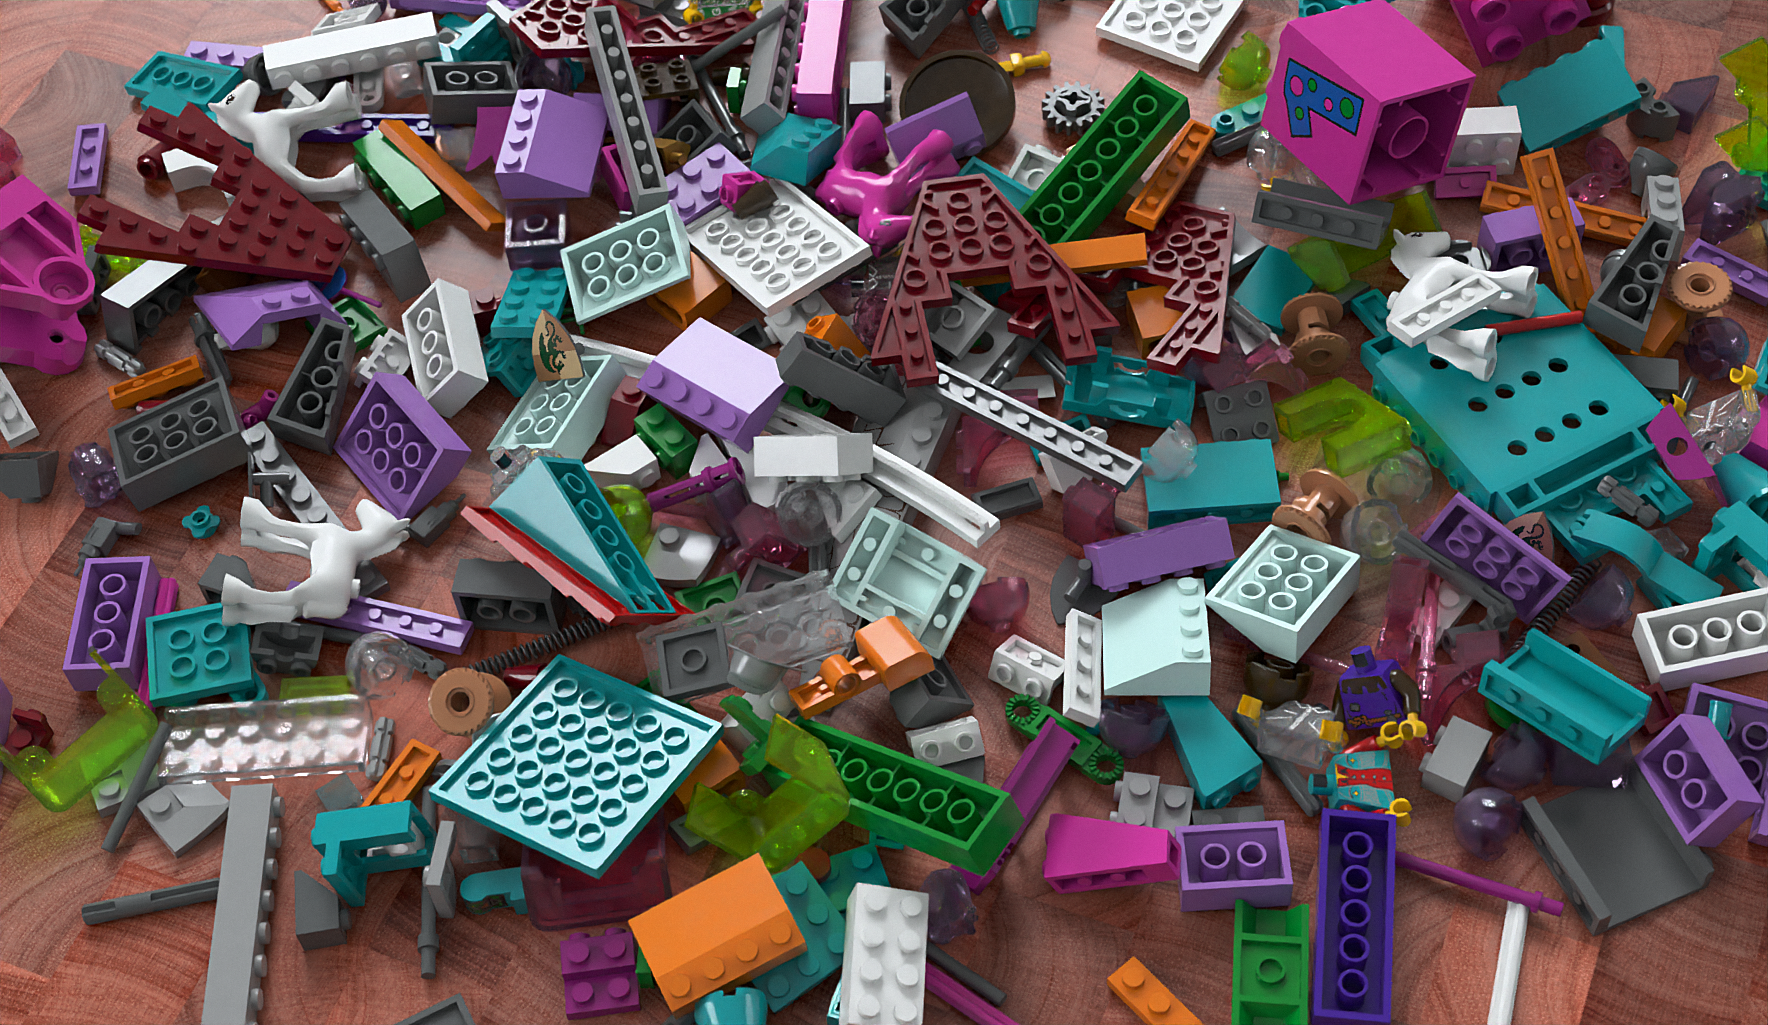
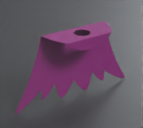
[465,106,601,172]
[1646,402,1728,508]

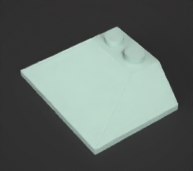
[824,507,988,660]

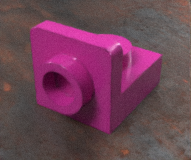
[719,171,769,212]

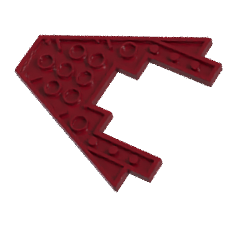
[509,0,758,59]
[76,102,353,283]
[871,173,1120,388]
[997,201,1236,376]

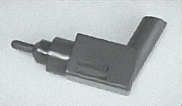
[403,493,466,548]
[74,516,142,576]

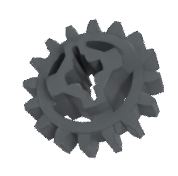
[1042,81,1105,136]

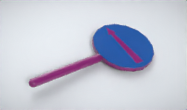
[313,266,382,308]

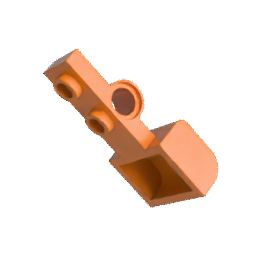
[788,616,935,720]

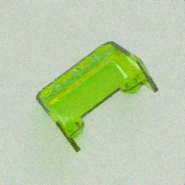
[1714,36,1768,172]
[1286,190,1443,293]
[0,645,158,812]
[685,713,851,873]

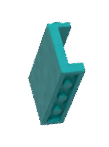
[1497,37,1642,155]
[1140,439,1281,530]
[1477,628,1652,766]

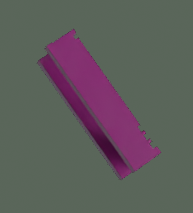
[944,716,1081,896]

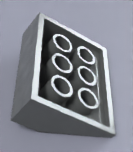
[107,375,255,512]

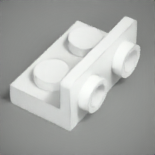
[354,328,411,388]
[988,634,1065,706]
[905,716,985,766]

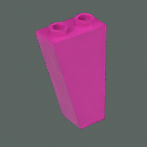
[1042,813,1182,894]

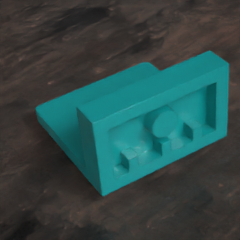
[481,332,537,397]

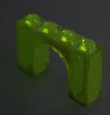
[1273,376,1412,478]

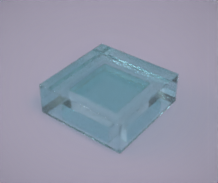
[315,772,364,812]

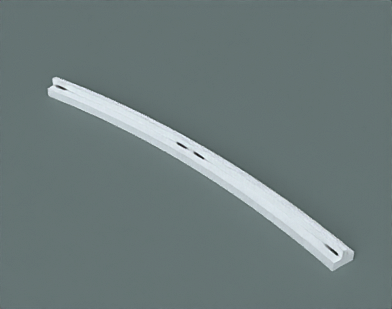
[570,334,1001,549]

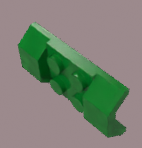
[1231,899,1309,1025]

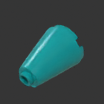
[996,0,1039,39]
[1712,452,1768,523]
[694,987,768,1025]

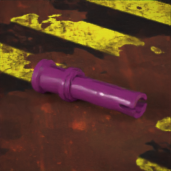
[647,457,746,513]

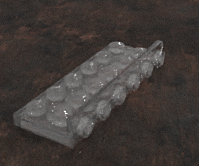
[635,569,854,705]
[156,694,374,786]

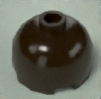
[1243,652,1315,713]

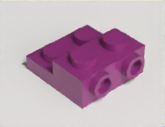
[560,927,641,1020]

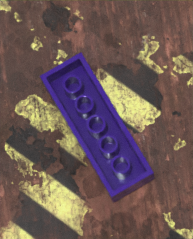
[1310,808,1396,1025]

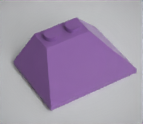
[194,278,347,351]

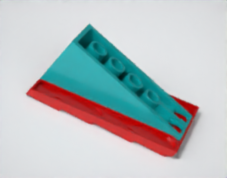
[460,456,698,626]

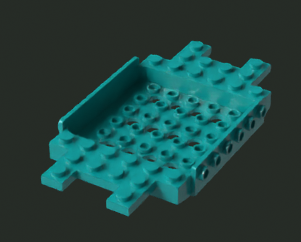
[1350,283,1693,566]

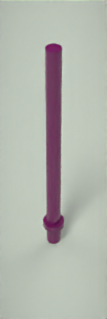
[1395,850,1564,917]

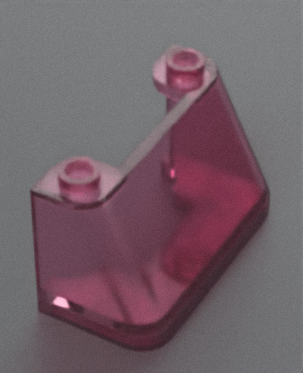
[521,807,673,932]

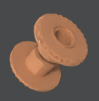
[1667,261,1733,346]
[1280,292,1351,376]
[1272,468,1359,545]
[428,668,512,739]

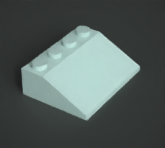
[560,203,691,325]
[487,355,629,466]
[1205,524,1361,663]
[1102,577,1211,695]

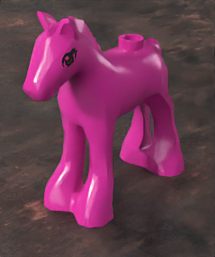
[814,110,960,259]

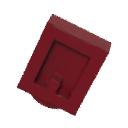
[1632,681,1677,736]
[0,708,54,767]

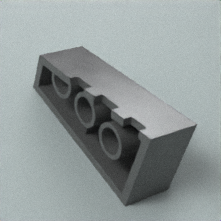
[878,0,967,60]
[339,188,432,303]
[1582,214,1680,353]
[100,260,204,356]
[267,317,357,456]
[775,331,907,428]

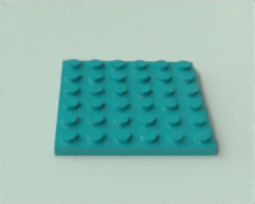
[429,654,725,879]

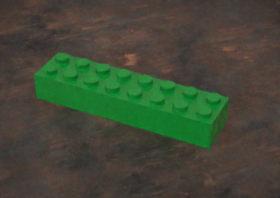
[1019,70,1191,245]
[761,715,1025,877]

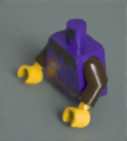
[1321,645,1427,748]

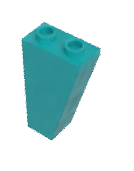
[1157,695,1263,810]

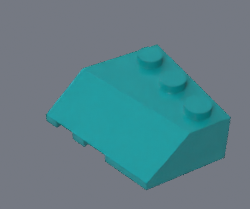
[750,112,842,186]

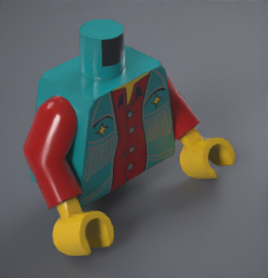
[1308,721,1412,827]

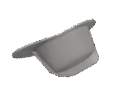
[727,644,807,695]

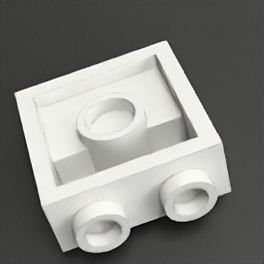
[311,3,382,36]
[1007,143,1065,192]
[763,290,836,352]

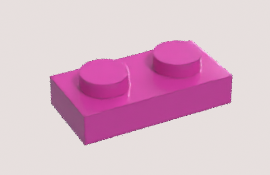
[1434,165,1497,200]

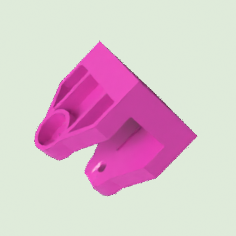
[0,174,95,375]

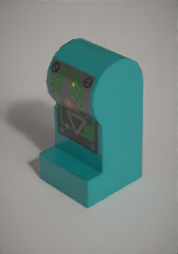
[460,867,531,915]

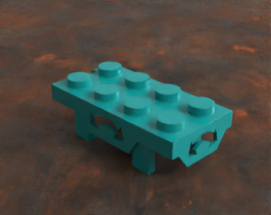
[1062,346,1196,432]

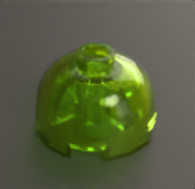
[1217,31,1272,91]
[600,483,654,545]

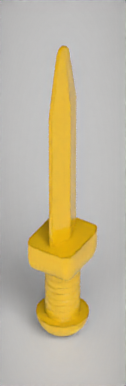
[999,51,1051,77]

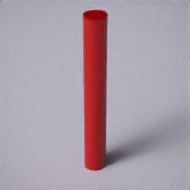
[1484,311,1583,336]

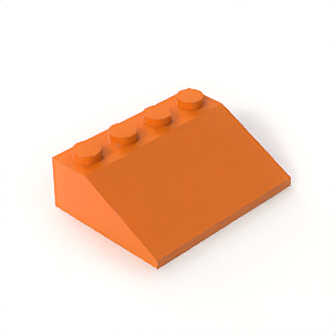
[628,853,808,1019]

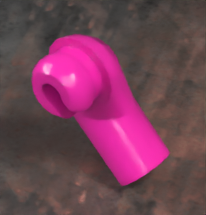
[241,389,279,430]

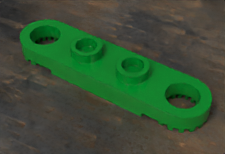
[1005,694,1124,785]

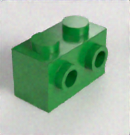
[634,403,698,480]

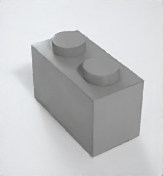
[1419,715,1493,804]

